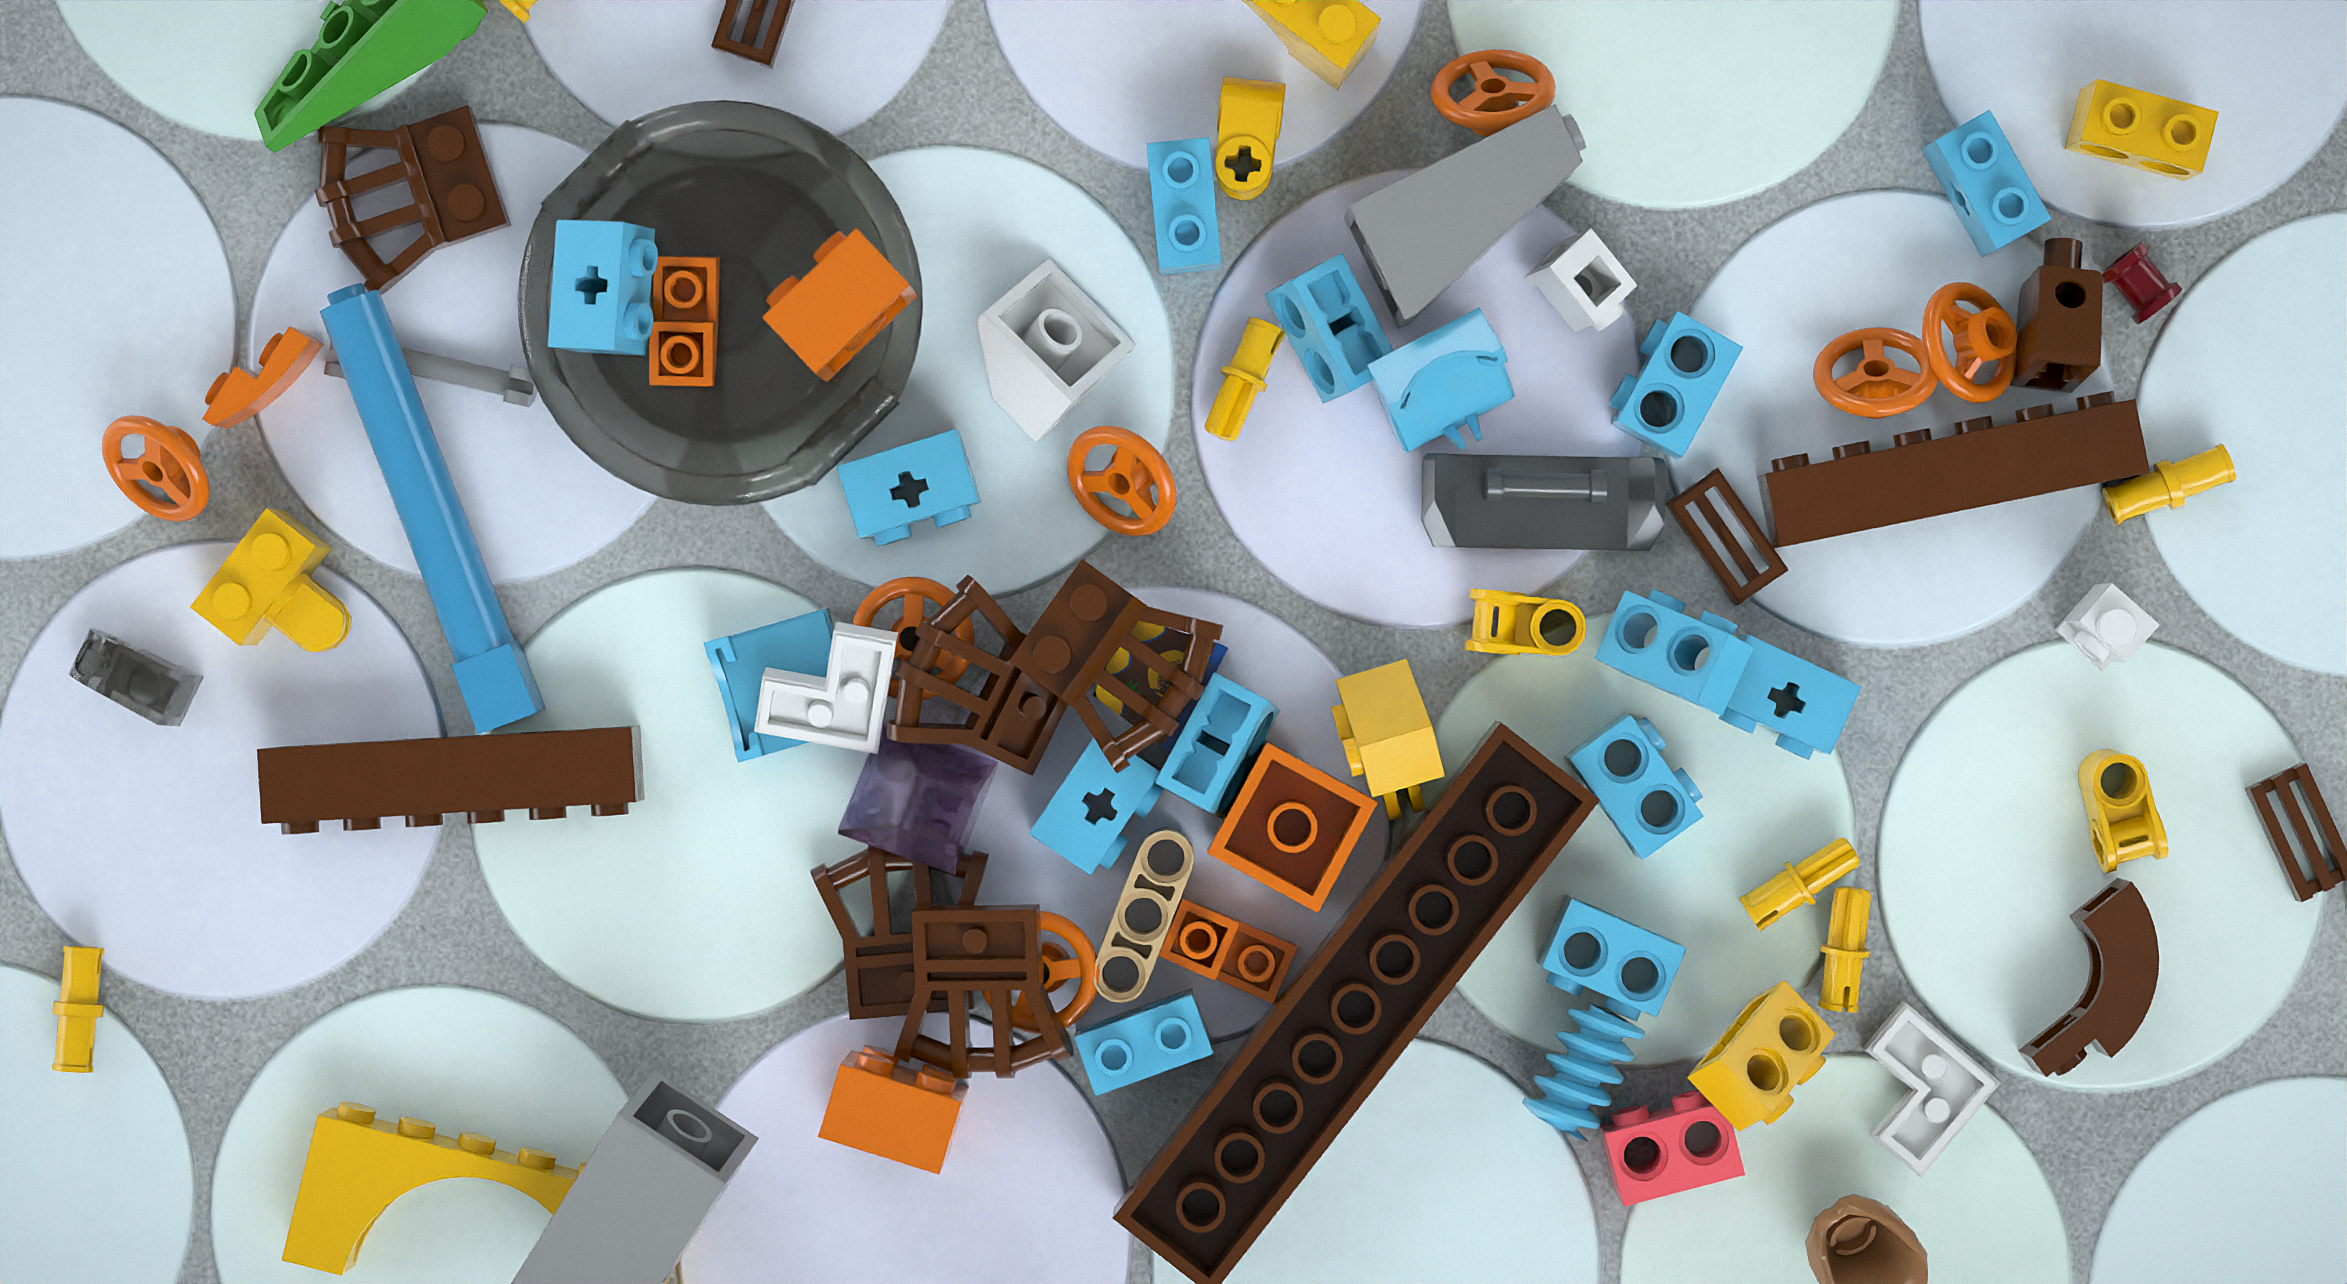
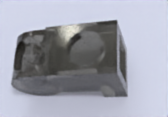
[68,628,204,726]

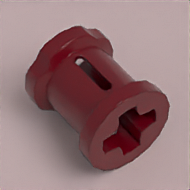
[2101,241,2183,324]

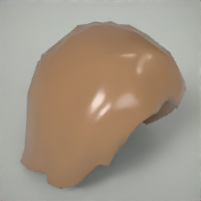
[1805,1194,1928,1284]

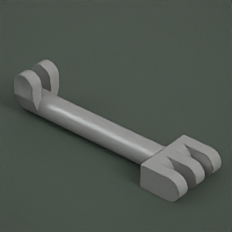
[324,343,539,407]

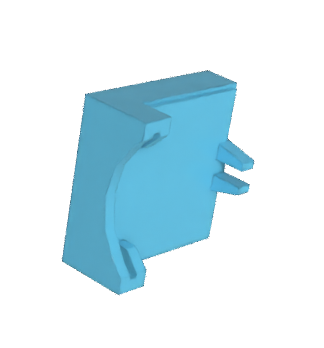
[1367,307,1515,453]
[704,608,834,763]

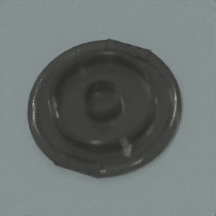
[517,100,923,506]

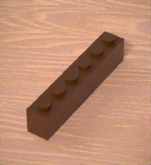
[1757,391,2150,548]
[257,726,645,835]

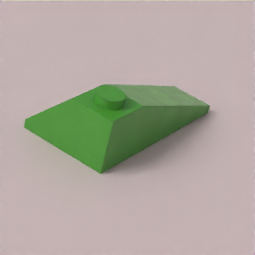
[254,0,488,153]

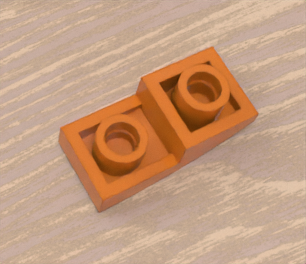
[649,255,720,387]
[202,326,324,429]
[1158,898,1298,1004]

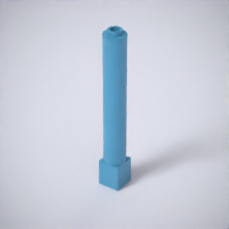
[319,283,545,735]

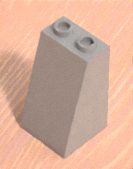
[1344,104,1586,329]
[511,1069,759,1284]

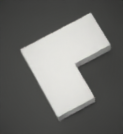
[754,622,898,754]
[1863,1001,2001,1177]

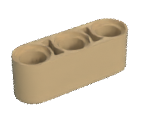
[1093,827,1194,1003]

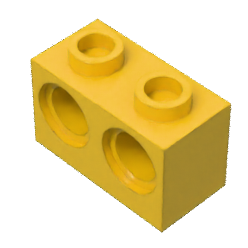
[2064,79,2219,181]
[1687,980,1836,1132]

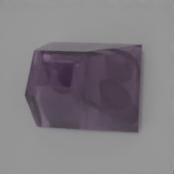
[838,722,998,875]

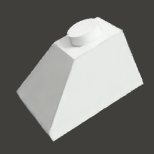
[977,258,1136,443]

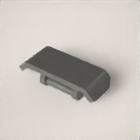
[1421,453,1666,551]

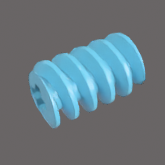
[1522,1001,1646,1142]

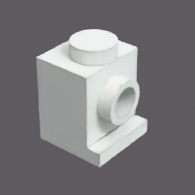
[1523,228,1638,333]
[2055,583,2160,671]

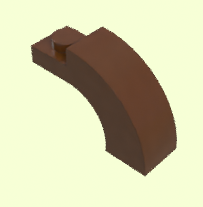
[2018,878,2159,1077]

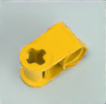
[1215,76,1286,201]
[1464,588,1586,656]
[2078,749,2169,874]

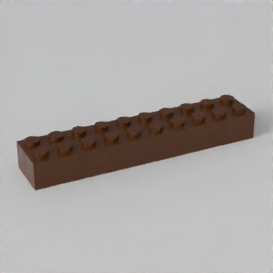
[1112,720,1600,1284]

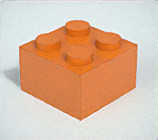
[762,228,918,382]
[1207,740,1378,913]
[818,1045,969,1175]

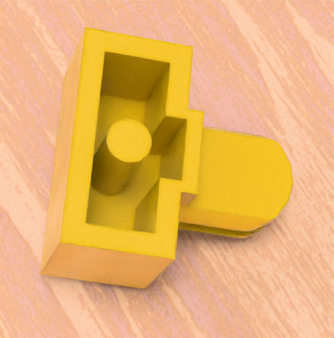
[190,508,352,652]
[1330,659,1445,821]

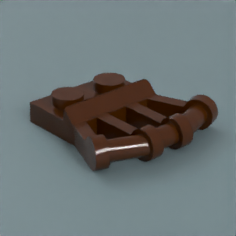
[315,105,511,295]
[1009,559,1224,774]
[886,575,1068,776]
[810,837,989,1020]
[894,904,1074,1079]

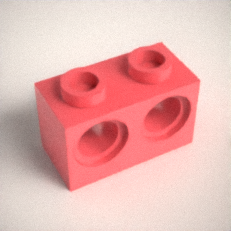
[1599,1090,1745,1206]

